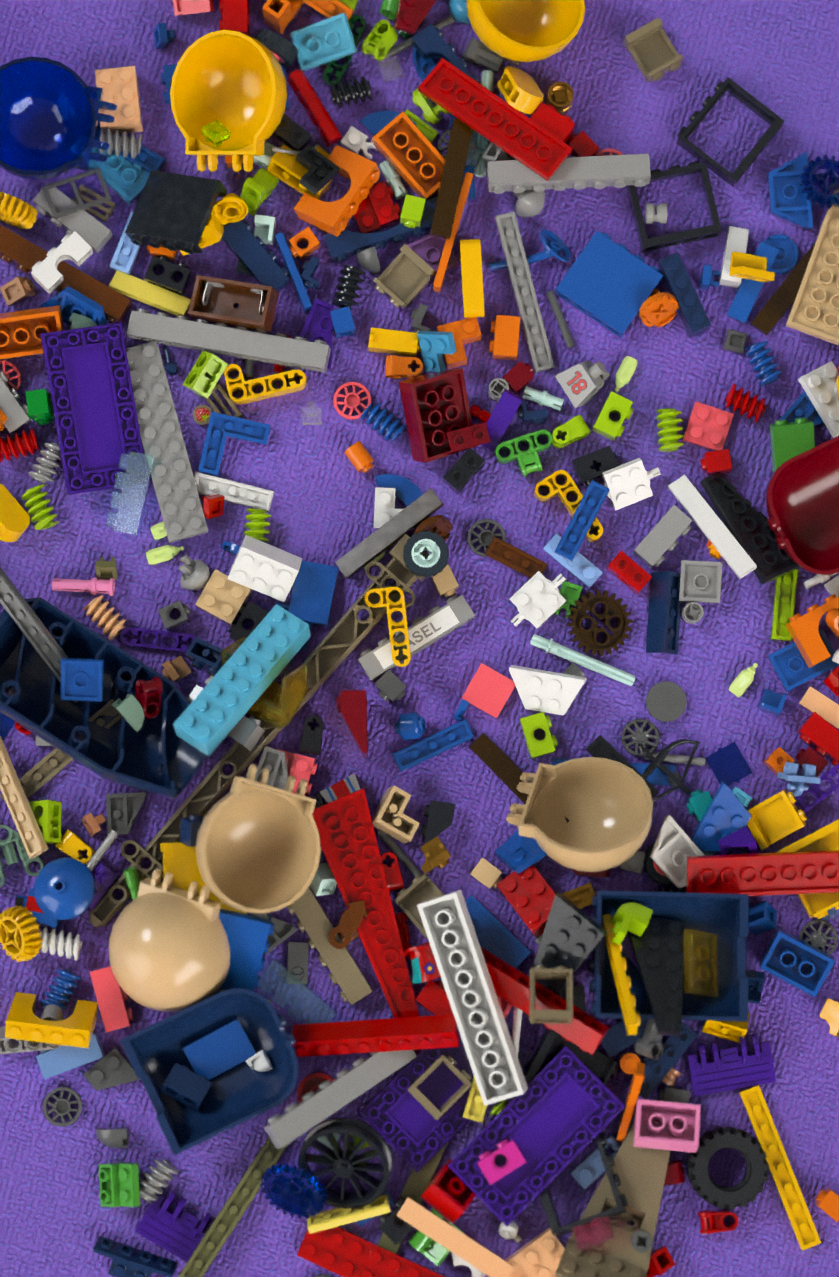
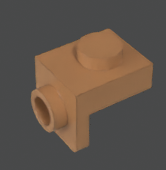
[162,656,191,683]

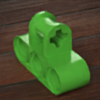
[495,430,552,477]

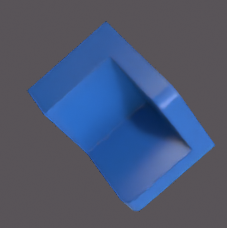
[330,306,356,339]
[758,689,787,716]
[748,901,777,935]

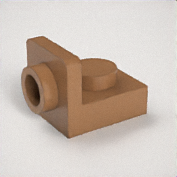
[0,277,36,306]

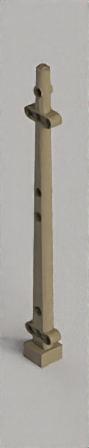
[88,534,430,928]

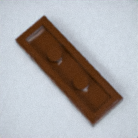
[484,536,548,579]

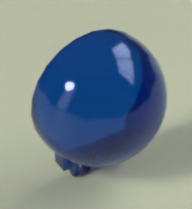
[0,57,117,180]

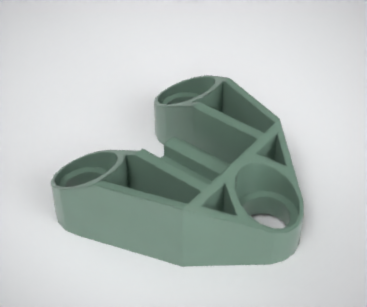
[0,825,45,888]

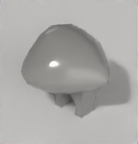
[513,190,545,218]
[179,555,210,590]

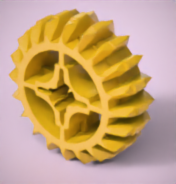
[0,192,38,229]
[0,906,43,962]

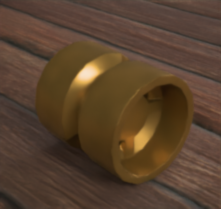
[546,82,574,115]

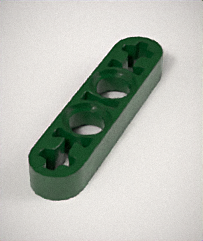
[323,15,366,88]

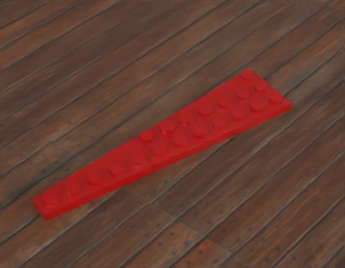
[312,788,419,1018]

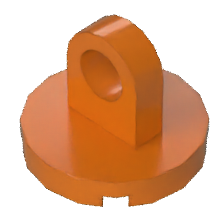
[639,288,679,328]

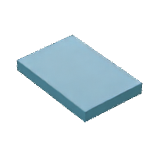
[290,13,357,72]

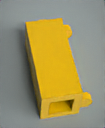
[368,327,421,357]

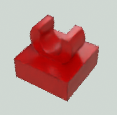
[201,494,224,519]

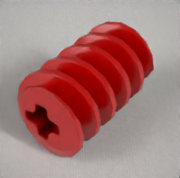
[724,383,769,423]
[0,429,40,462]

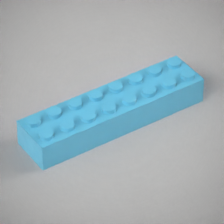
[173,604,311,757]

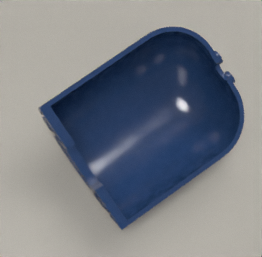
[120,988,298,1156]

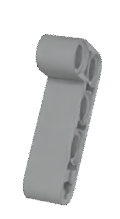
[0,1004,64,1054]

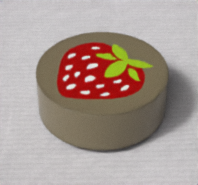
[193,405,212,426]

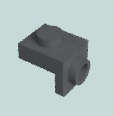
[411,303,431,333]

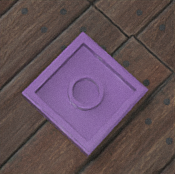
[407,234,459,278]

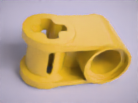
[55,829,95,865]

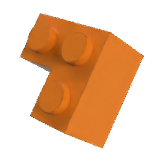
[437,317,481,370]

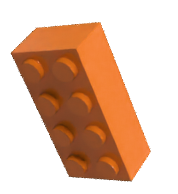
[371,111,445,200]
[0,305,64,359]

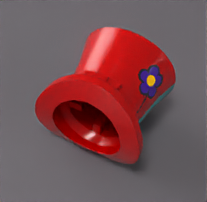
[404,942,441,984]

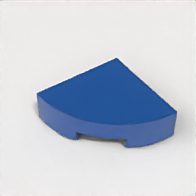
[221,541,240,555]
[453,699,469,721]

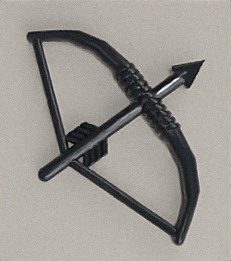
[639,739,700,802]

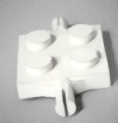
[602,458,661,510]
[510,571,567,629]

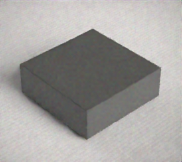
[723,329,748,354]

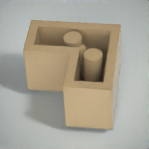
[372,785,420,844]

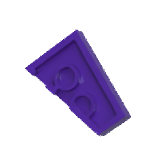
[300,298,334,370]

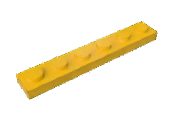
[601,914,640,1035]

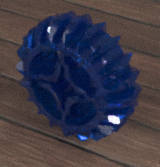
[800,154,839,209]

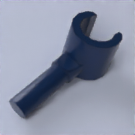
[164,347,177,375]

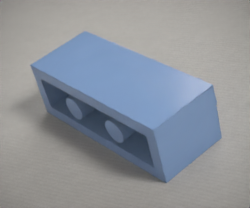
[36,1033,105,1079]

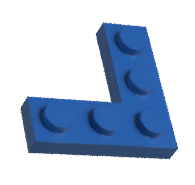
[198,411,271,475]

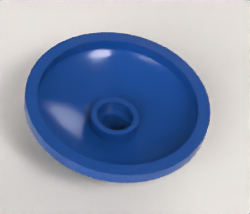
[34,858,95,920]

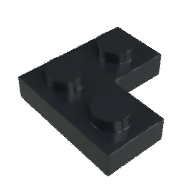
[295,144,340,195]

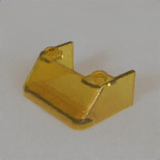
[222,637,307,729]

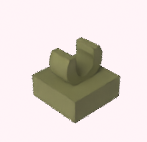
[95,557,118,580]

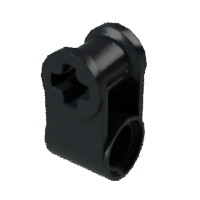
[300,715,324,756]

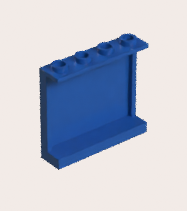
[555,231,663,338]
[219,909,275,991]

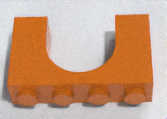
[262,0,304,35]
[294,145,380,237]
[785,594,839,668]

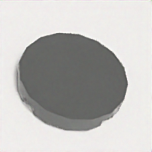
[645,681,687,722]

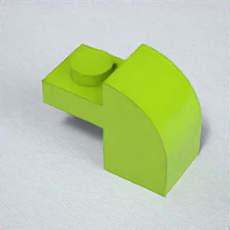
[611,903,653,945]

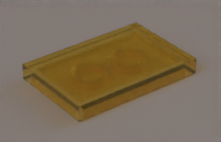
[684,929,718,997]

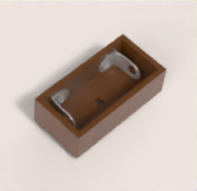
[188,275,279,332]

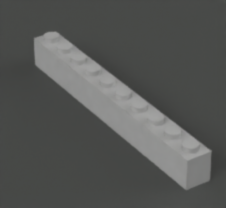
[127,309,331,373]

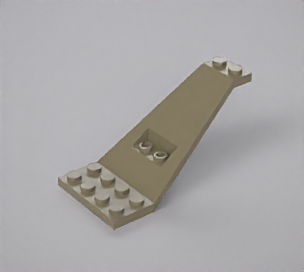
[554,1120,670,1277]

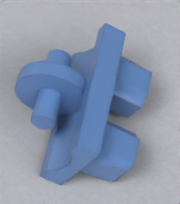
[777,762,821,796]

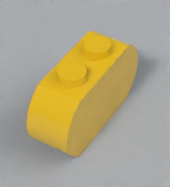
[497,66,544,115]
[0,483,30,542]

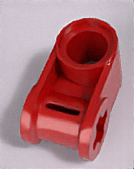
[381,852,404,892]
[697,1209,739,1234]

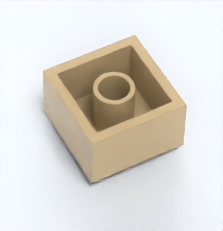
[195,569,252,626]

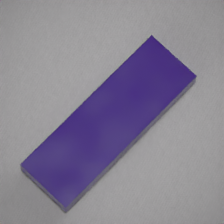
[482,389,523,452]

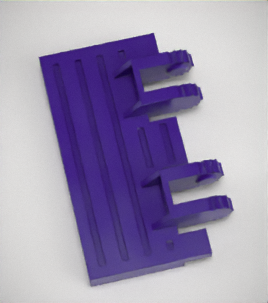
[687,1034,776,1096]
[135,1191,218,1274]

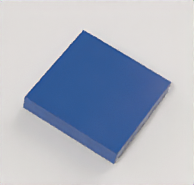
[61,658,103,702]

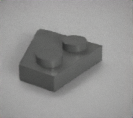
[106,792,147,835]

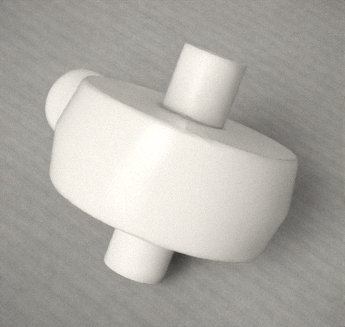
[499,1221,521,1243]

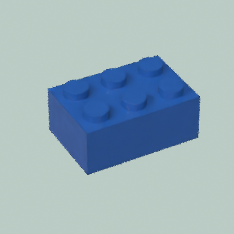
[759,927,835,997]

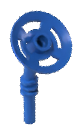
[489,230,571,270]

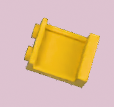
[747,788,807,850]

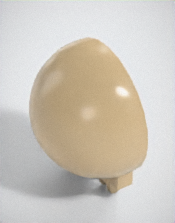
[506,757,653,872]
[196,764,321,914]
[109,869,230,1012]

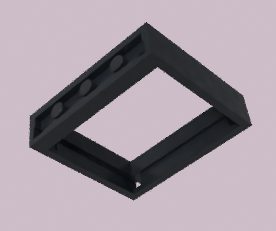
[677,77,785,187]
[626,161,722,253]
[539,1132,628,1237]

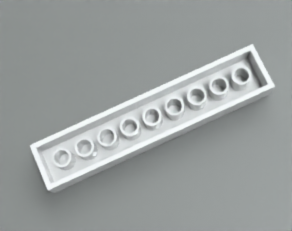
[417,890,528,1106]

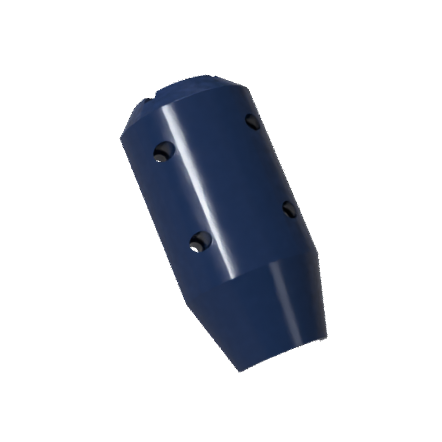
[0,597,207,799]

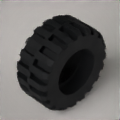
[686,1126,769,1209]

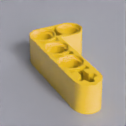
[459,239,485,318]
[224,364,307,405]
[534,470,603,542]
[365,586,411,667]

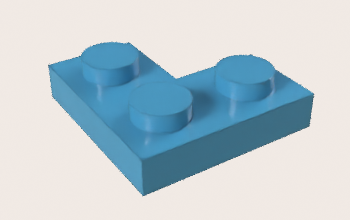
[417,331,456,372]

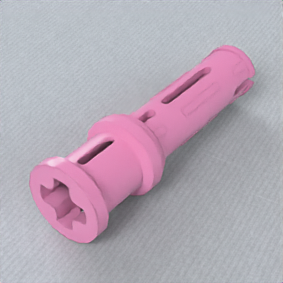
[52,577,115,596]

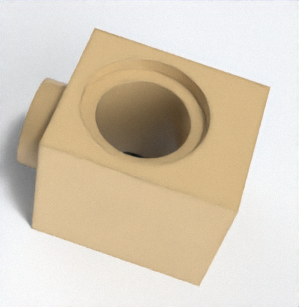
[430,564,459,598]
[470,857,503,889]

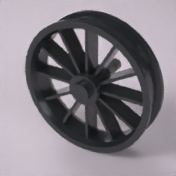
[298,1118,392,1208]

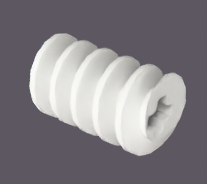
[40,926,82,961]

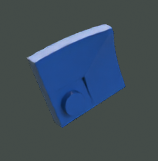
[494,827,547,874]

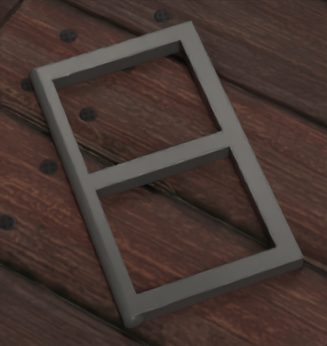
[41,168,111,220]

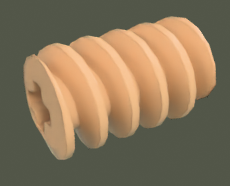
[83,595,126,641]

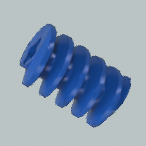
[745,341,781,387]
[360,402,406,444]
[40,969,82,1010]

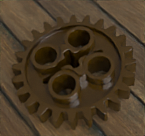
[566,590,633,656]

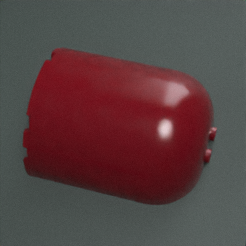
[766,436,839,575]

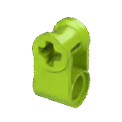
[361,20,398,61]
[551,415,591,449]

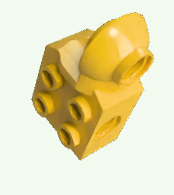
[180,193,248,256]

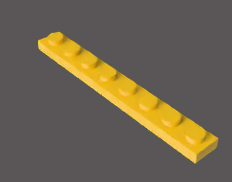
[739,1085,821,1251]

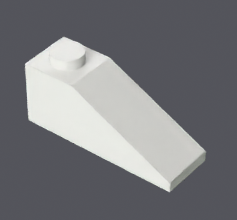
[719,226,749,288]

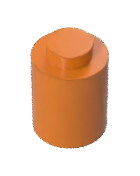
[344,441,375,473]
[618,1052,641,1074]

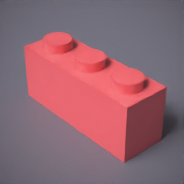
[90,966,134,1032]

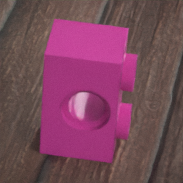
[477,1139,526,1185]

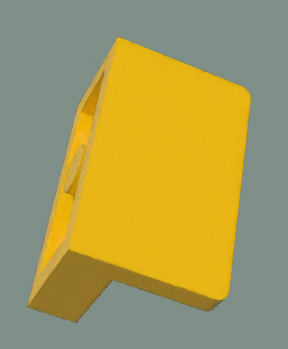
[729,251,775,282]
[702,1012,750,1043]

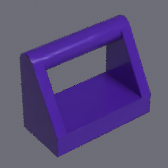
[718,826,759,855]

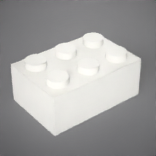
[227,535,302,602]

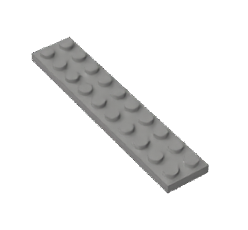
[126,340,209,543]

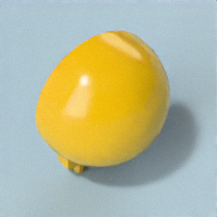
[466,0,585,62]
[170,30,287,172]

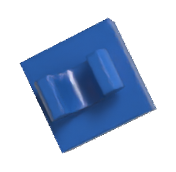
[153,23,176,49]
[699,265,721,290]

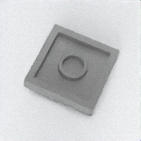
[679,560,723,604]

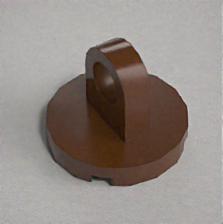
[414,515,453,541]

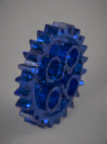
[260,1163,327,1219]

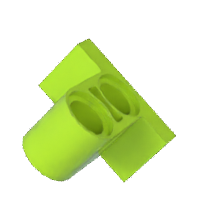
[240,168,279,216]

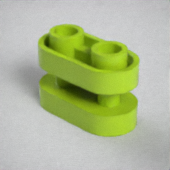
[412,88,449,125]

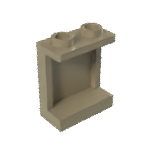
[623,17,683,83]
[373,244,437,309]
[394,874,444,940]

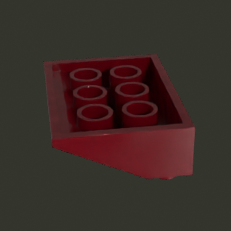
[399,368,476,463]
[337,690,368,758]

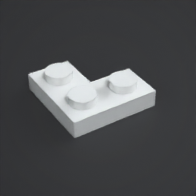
[374,487,414,530]

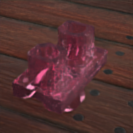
[573,1216,614,1251]

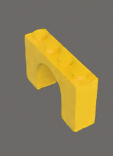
[5,992,98,1048]

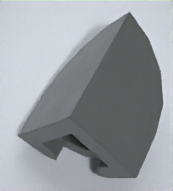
[356,247,381,274]
[95,1127,129,1149]

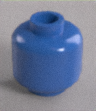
[394,712,426,740]

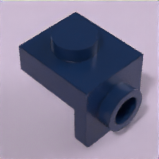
[301,256,320,290]
[518,400,548,425]
[745,970,764,1004]

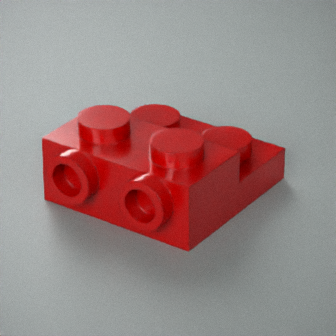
[354,181,401,234]

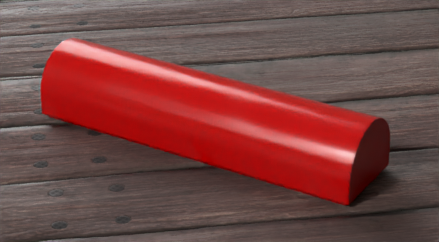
[288,69,342,147]

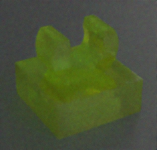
[201,120,231,149]

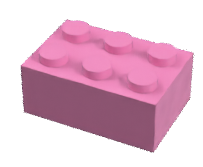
[633,1099,701,1153]

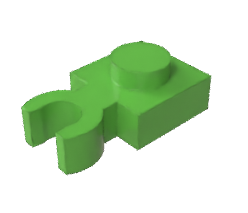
[555,581,583,619]

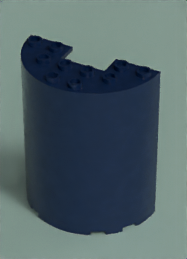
[588,891,748,1021]

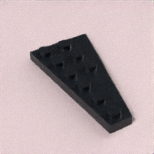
[700,472,801,585]

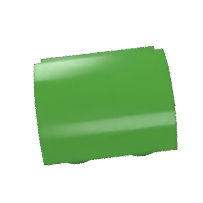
[99,1162,140,1207]
[408,1208,464,1266]

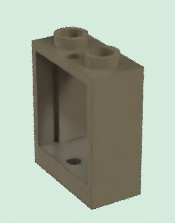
[529,966,573,1024]
[407,1054,472,1120]

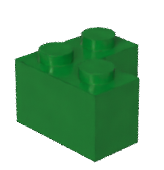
[26,389,55,425]

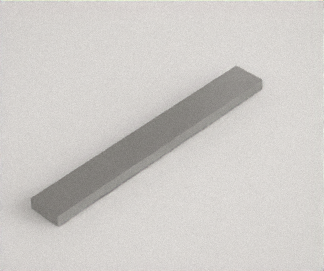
[495,211,555,373]

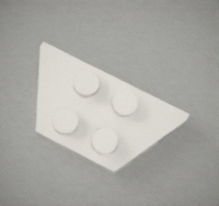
[509,665,587,716]
[650,815,705,888]

